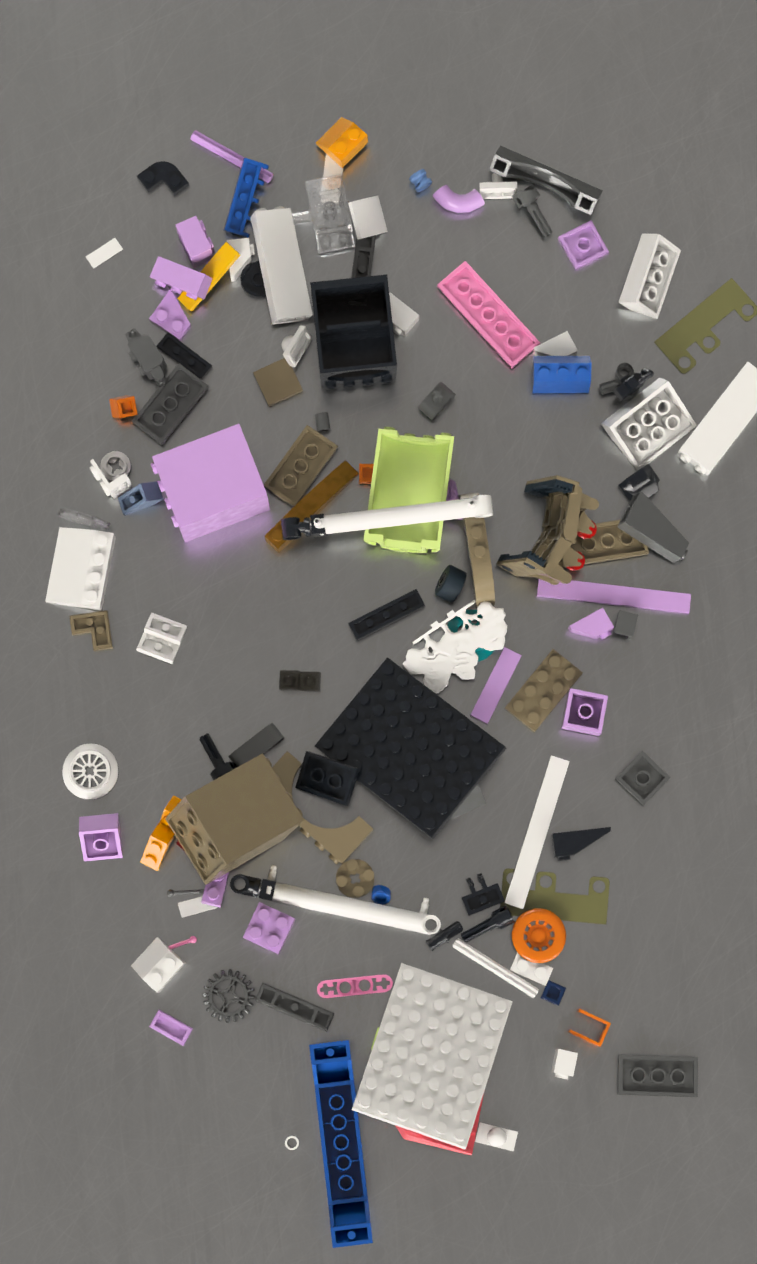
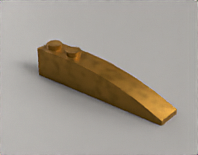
[264,460,359,553]

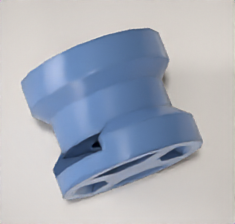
[409,169,433,192]

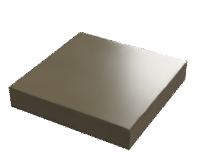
[253,358,303,407]

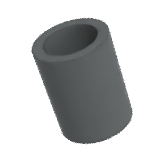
[315,412,331,432]

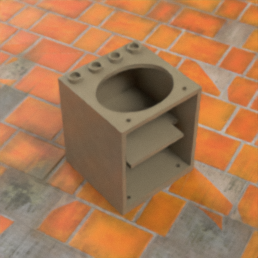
[165,753,304,885]

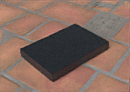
[295,751,360,806]

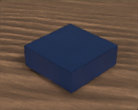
[541,980,566,1006]

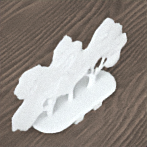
[403,599,507,694]

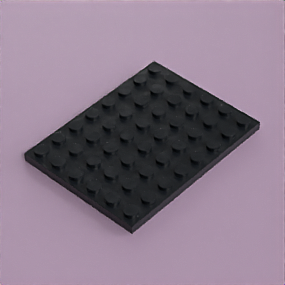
[315,657,507,839]

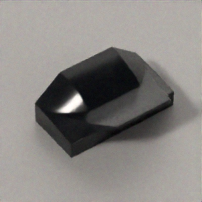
[618,464,660,502]

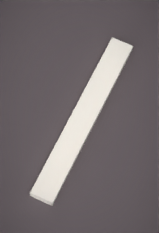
[504,755,570,909]

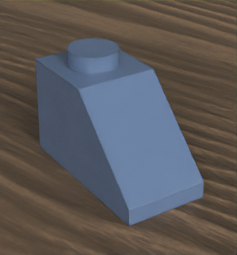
[118,481,163,515]

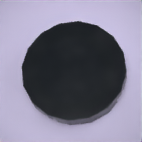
[240,261,266,299]

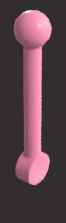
[168,936,197,949]

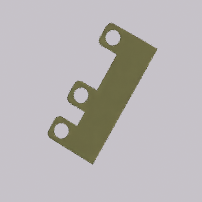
[654,278,757,374]
[500,868,610,924]

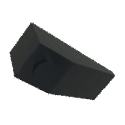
[551,827,611,861]

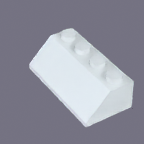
[619,234,681,319]

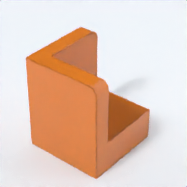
[109,395,138,418]

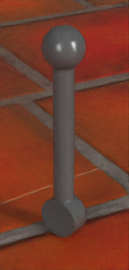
[167,889,204,897]

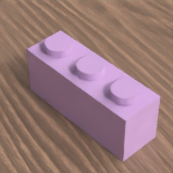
[150,256,213,300]

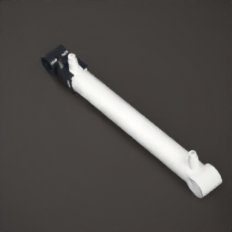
[281,495,493,540]
[230,865,441,935]

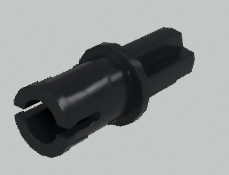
[426,921,463,951]

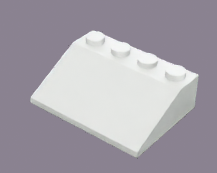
[601,378,697,471]
[45,527,116,611]

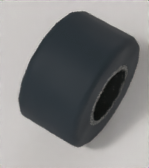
[435,565,467,603]

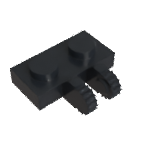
[462,873,505,916]

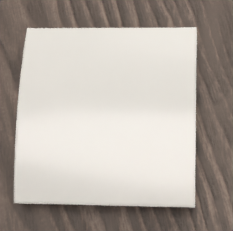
[348,195,388,240]
[137,612,187,664]

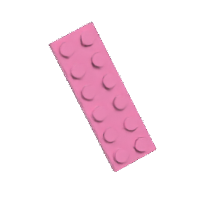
[437,261,540,369]

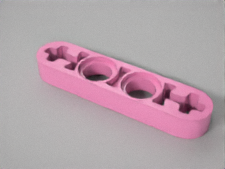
[317,975,393,998]

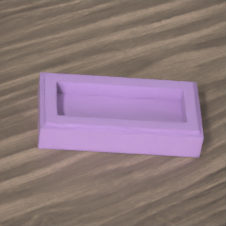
[149,1010,193,1046]

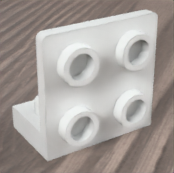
[89,459,133,499]

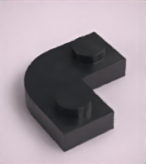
[137,161,189,196]

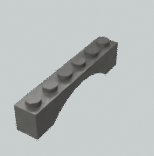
[489,145,603,215]

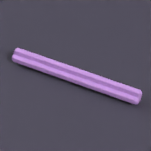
[190,130,274,183]

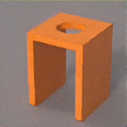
[568,1009,611,1047]

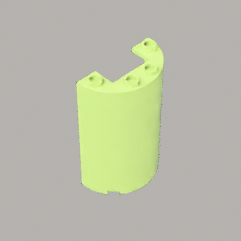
[364,427,454,553]

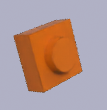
[359,464,374,484]

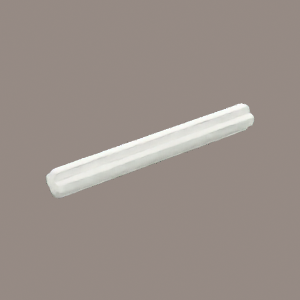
[453,938,539,998]

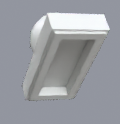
[281,325,313,367]
[475,1122,518,1151]

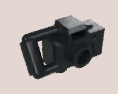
[614,368,654,401]

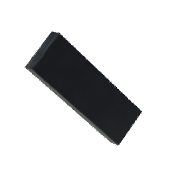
[156,332,212,380]

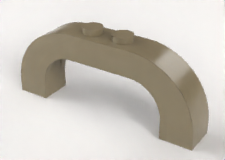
[459,492,495,608]

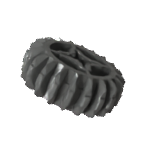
[202,969,255,1023]

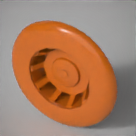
[512,908,566,963]

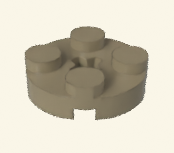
[336,859,374,898]

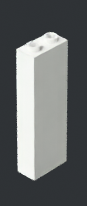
[250,206,313,325]
[678,362,757,476]

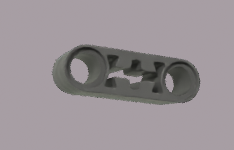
[228,723,284,767]

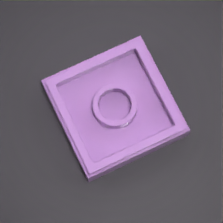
[558,220,609,270]

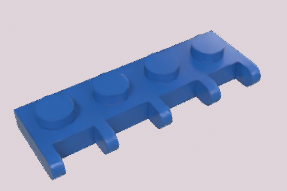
[223,158,269,238]

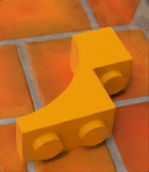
[140,795,182,871]

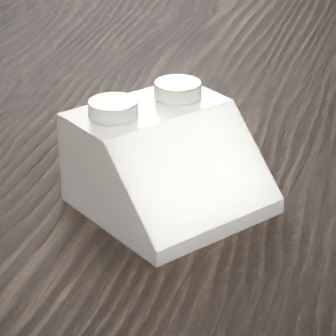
[131,937,186,993]

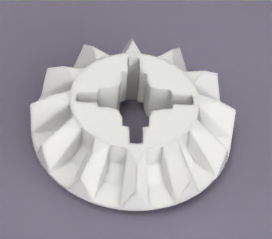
[100,451,131,481]

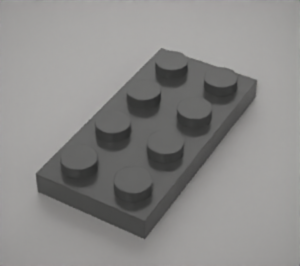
[132,363,209,445]
[618,1055,698,1097]

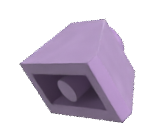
[568,608,614,640]

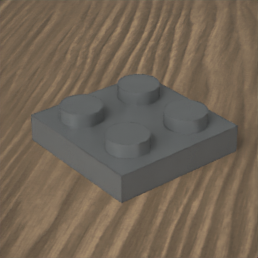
[616,751,671,806]

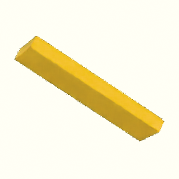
[177,242,241,312]

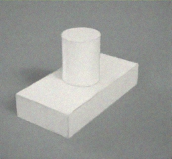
[479,173,517,199]

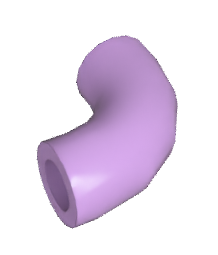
[433,185,485,213]

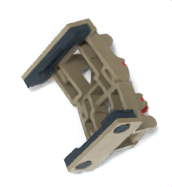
[496,475,599,585]

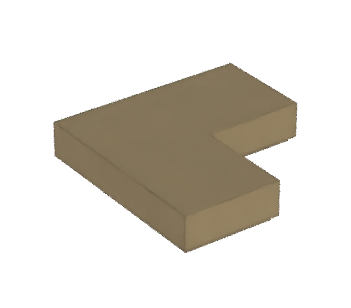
[69,610,113,651]

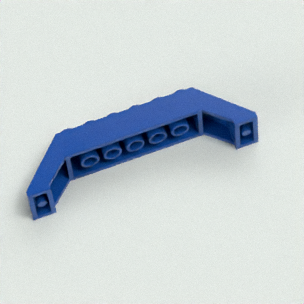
[309,1040,373,1248]

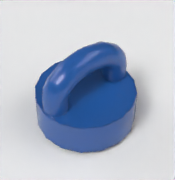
[371,885,391,905]

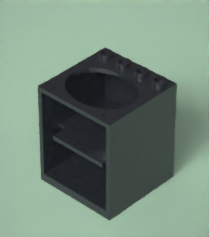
[310,274,397,390]

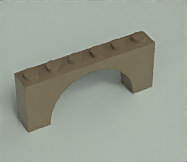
[272,751,373,864]

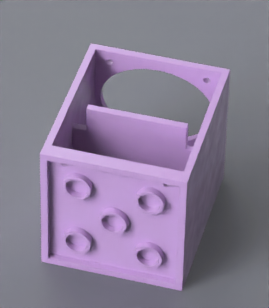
[150,424,270,543]

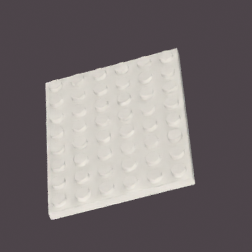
[352,963,513,1149]

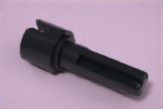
[461,905,515,942]

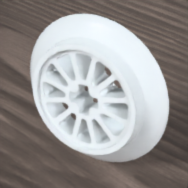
[62,744,118,799]

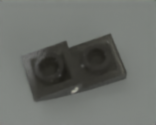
[279,670,321,692]

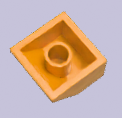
[316,117,368,168]

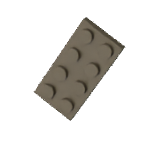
[264,425,338,507]
[571,520,649,564]
[505,649,583,733]

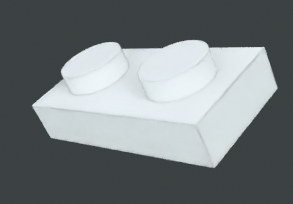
[510,952,553,986]

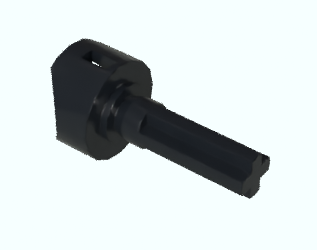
[199,733,236,781]

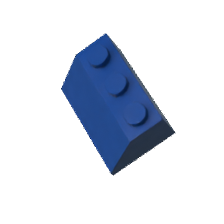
[532,356,592,393]

